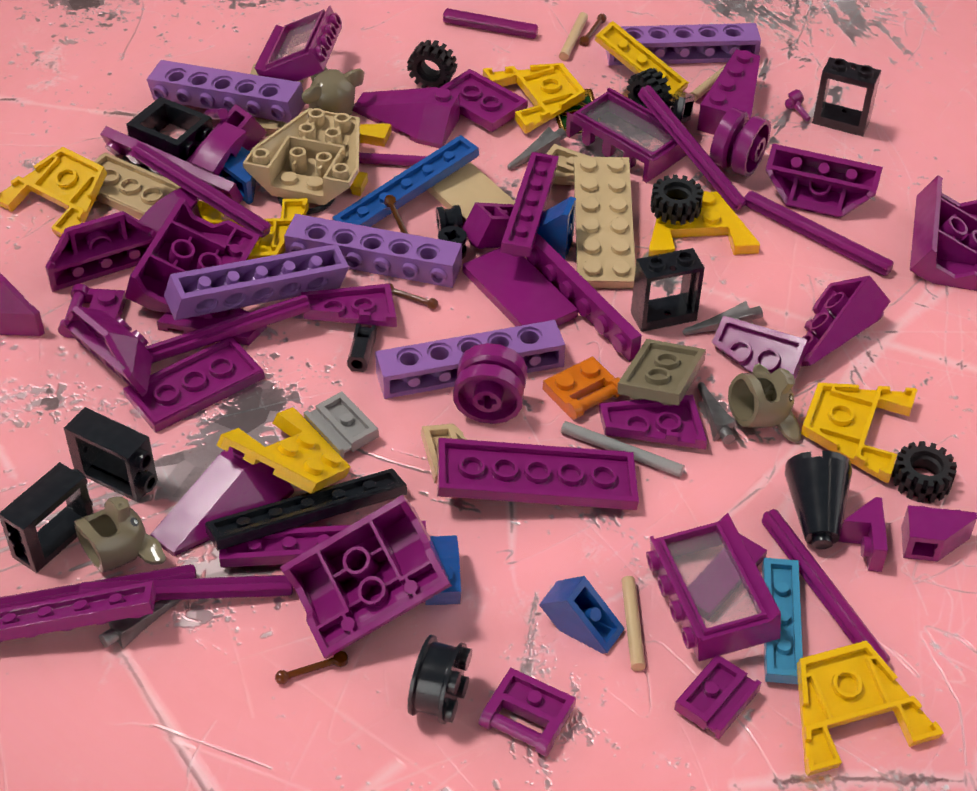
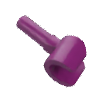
[785,89,811,122]

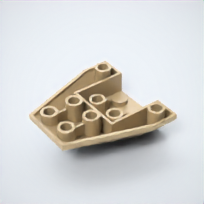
[243,108,360,205]

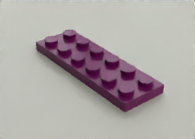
[437,438,639,510]

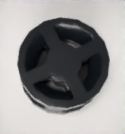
[436,205,463,233]
[438,226,467,259]

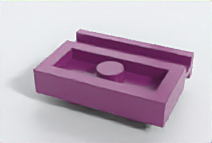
[674,654,762,739]

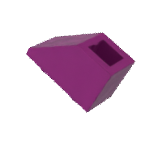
[901,505,977,562]

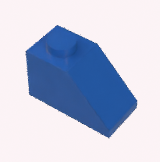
[219,147,257,204]
[537,197,576,259]
[425,535,461,605]
[539,576,625,654]

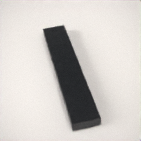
[205,468,407,551]

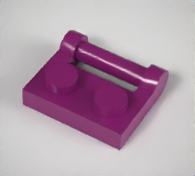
[58,284,127,338]
[479,667,576,757]

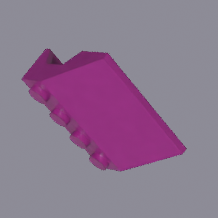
[910,175,977,291]
[125,197,260,319]
[280,495,452,659]

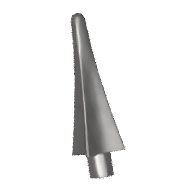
[507,127,567,170]
[683,301,763,335]
[698,382,736,444]
[99,600,181,649]

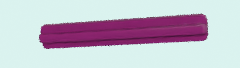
[443,8,538,39]

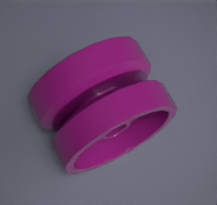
[709,107,771,177]
[453,343,527,424]

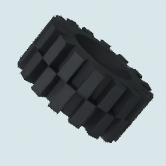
[407,40,457,88]
[627,68,673,109]
[650,175,704,225]
[892,441,957,503]

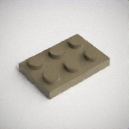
[618,339,706,406]

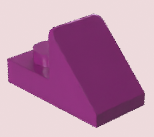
[839,497,888,572]

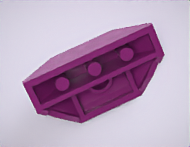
[766,144,883,218]
[45,211,158,292]
[0,273,45,336]
[62,305,153,397]

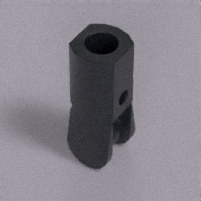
[347,323,377,372]

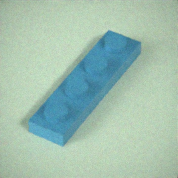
[762,558,803,684]

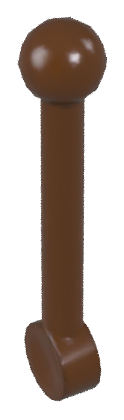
[579,14,607,46]
[384,195,408,234]
[386,283,438,310]
[275,651,348,684]

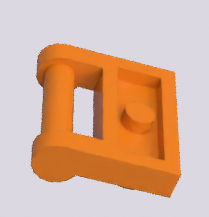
[543,356,622,420]

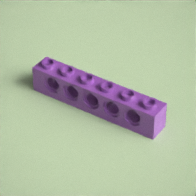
[606,23,761,65]
[147,60,305,122]
[284,214,462,288]
[164,244,349,320]
[375,320,565,399]

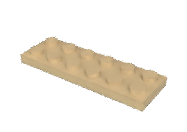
[573,156,636,289]

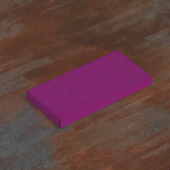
[462,247,578,326]
[123,337,265,433]

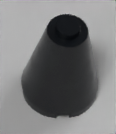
[785,451,852,549]

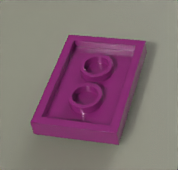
[440,69,528,132]

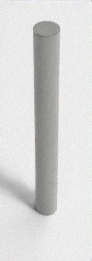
[561,421,685,477]

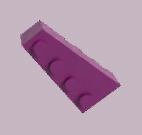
[697,49,760,135]

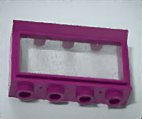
[254,6,342,82]
[566,88,686,183]
[646,513,781,662]

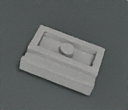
[304,391,379,458]

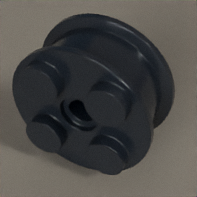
[407,634,472,724]

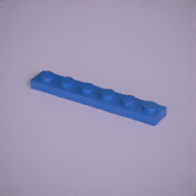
[332,135,479,227]

